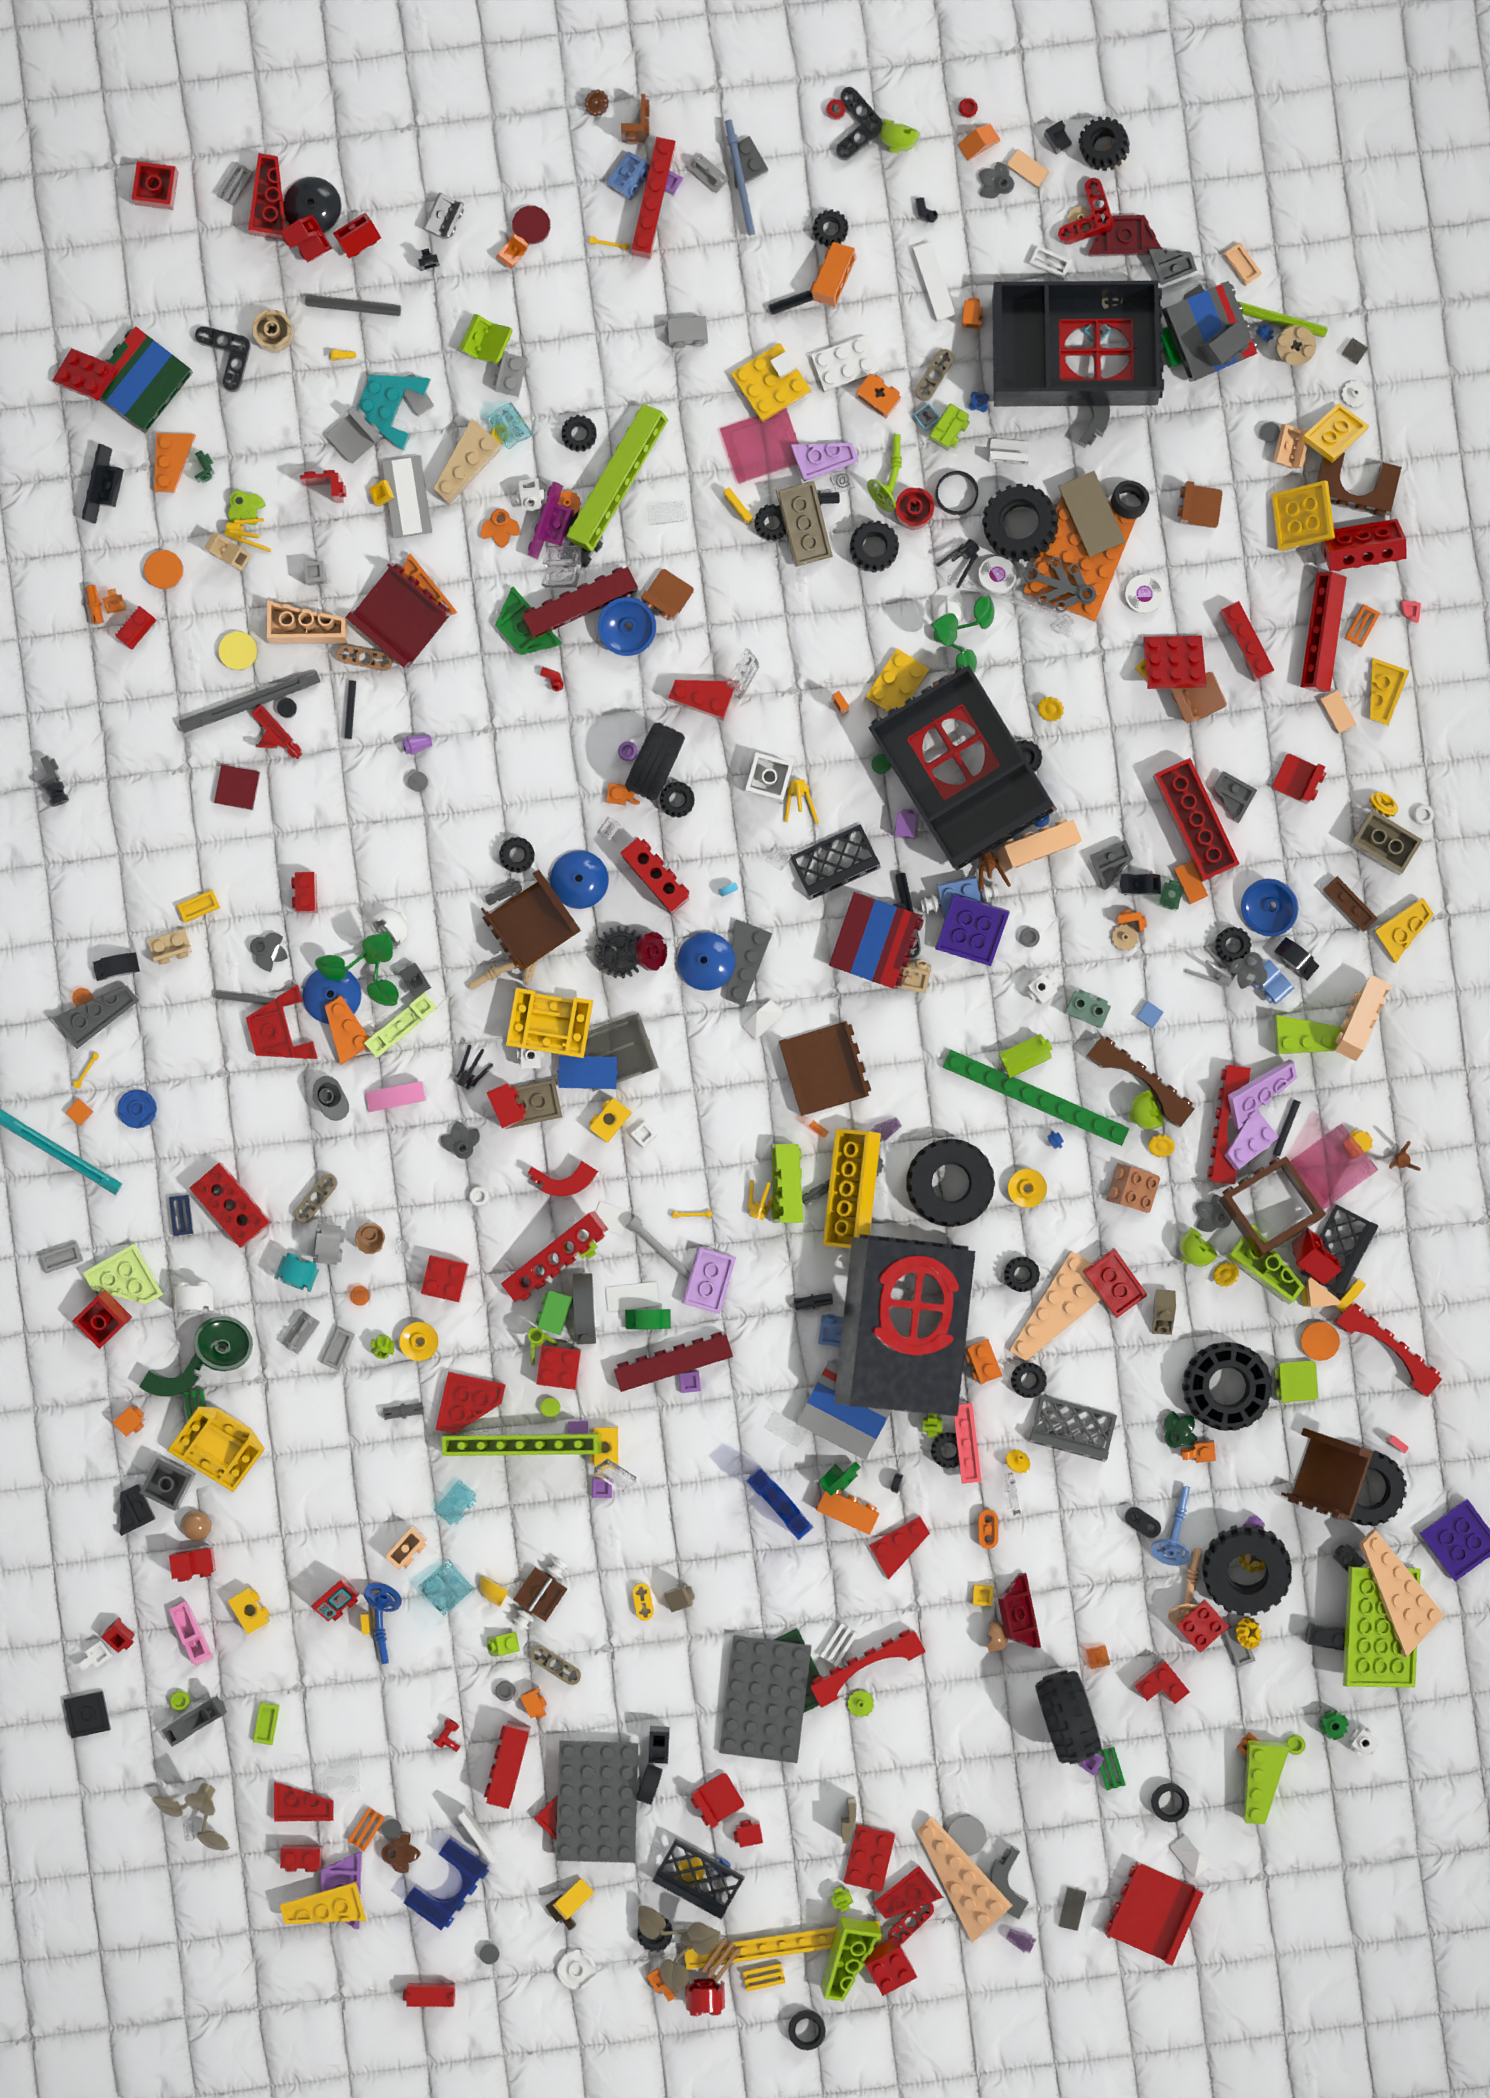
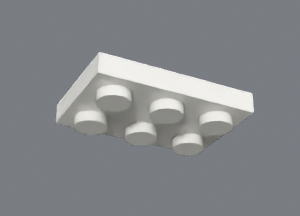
[811,335,879,392]

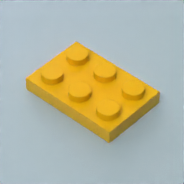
[1302,403,1369,463]
[865,648,930,712]

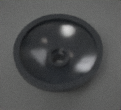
[283,177,342,233]

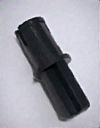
[817,490,840,506]
[794,1293,833,1311]

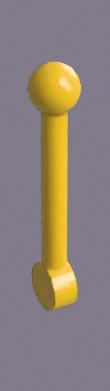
[589,236,629,251]
[73,1052,99,1088]
[671,1210,712,1218]

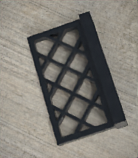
[790,824,881,900]
[1300,1204,1379,1296]
[652,1838,745,1920]

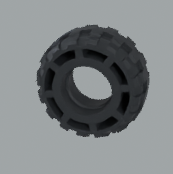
[1035,1670,1102,1765]

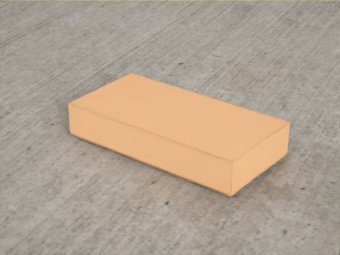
[1007,149,1049,188]
[1223,242,1262,286]
[1320,690,1356,734]

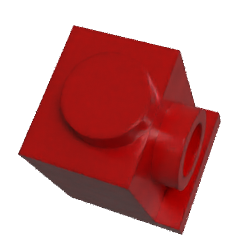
[101,1617,135,1653]

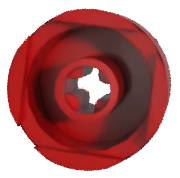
[894,487,934,530]
[685,1978,725,2016]

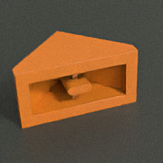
[958,124,1001,161]

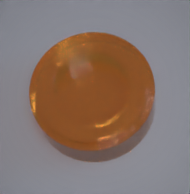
[72,988,93,1006]
[350,1286,370,1306]

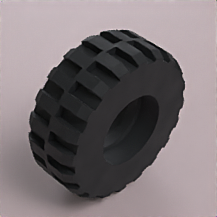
[906,1139,995,1227]
[1182,1342,1273,1431]
[1202,1524,1292,1616]

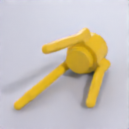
[225,518,271,552]
[784,779,819,824]
[747,1180,772,1220]

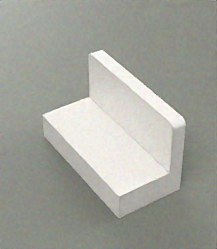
[989,438,1029,465]

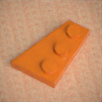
[154,433,196,493]
[324,995,370,1065]

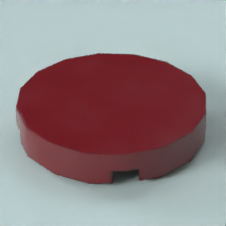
[512,206,551,245]
[636,932,667,971]

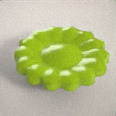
[847,1690,874,1717]

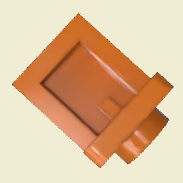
[496,234,529,269]
[1116,910,1147,933]

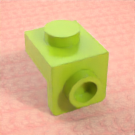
[487,1632,520,1656]

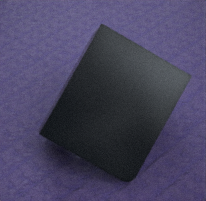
[1044,120,1072,154]

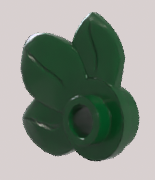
[1164,1411,1198,1448]

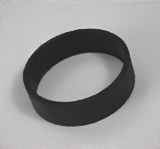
[935,471,979,515]

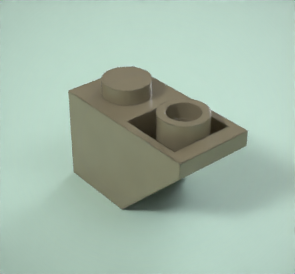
[1152,1290,1176,1335]
[664,1583,695,1613]

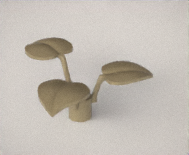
[152,1783,230,1850]
[638,1905,720,1993]

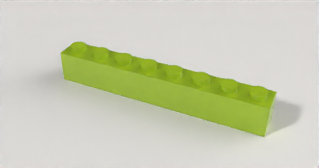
[567,404,668,552]
[442,1433,602,1456]

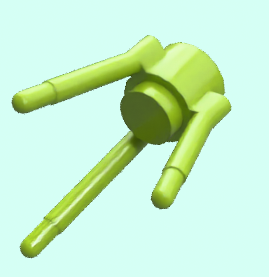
[528,1327,558,1366]

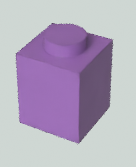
[894,809,917,839]

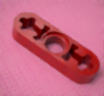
[888,1903,934,1945]

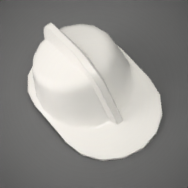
[932,586,964,626]

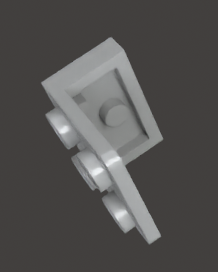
[327,406,380,463]

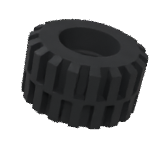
[1079,117,1130,171]
[850,520,899,572]

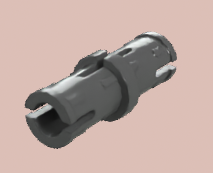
[383,1402,424,1420]

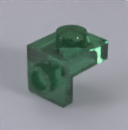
[194,450,215,483]

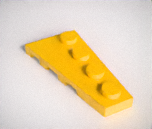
[279,1882,367,1924]

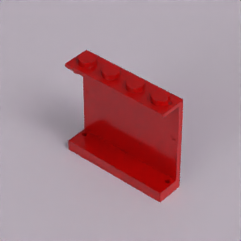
[1104,1861,1204,1966]

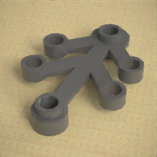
[1023,557,1096,613]

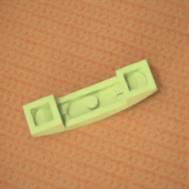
[364,993,437,1058]

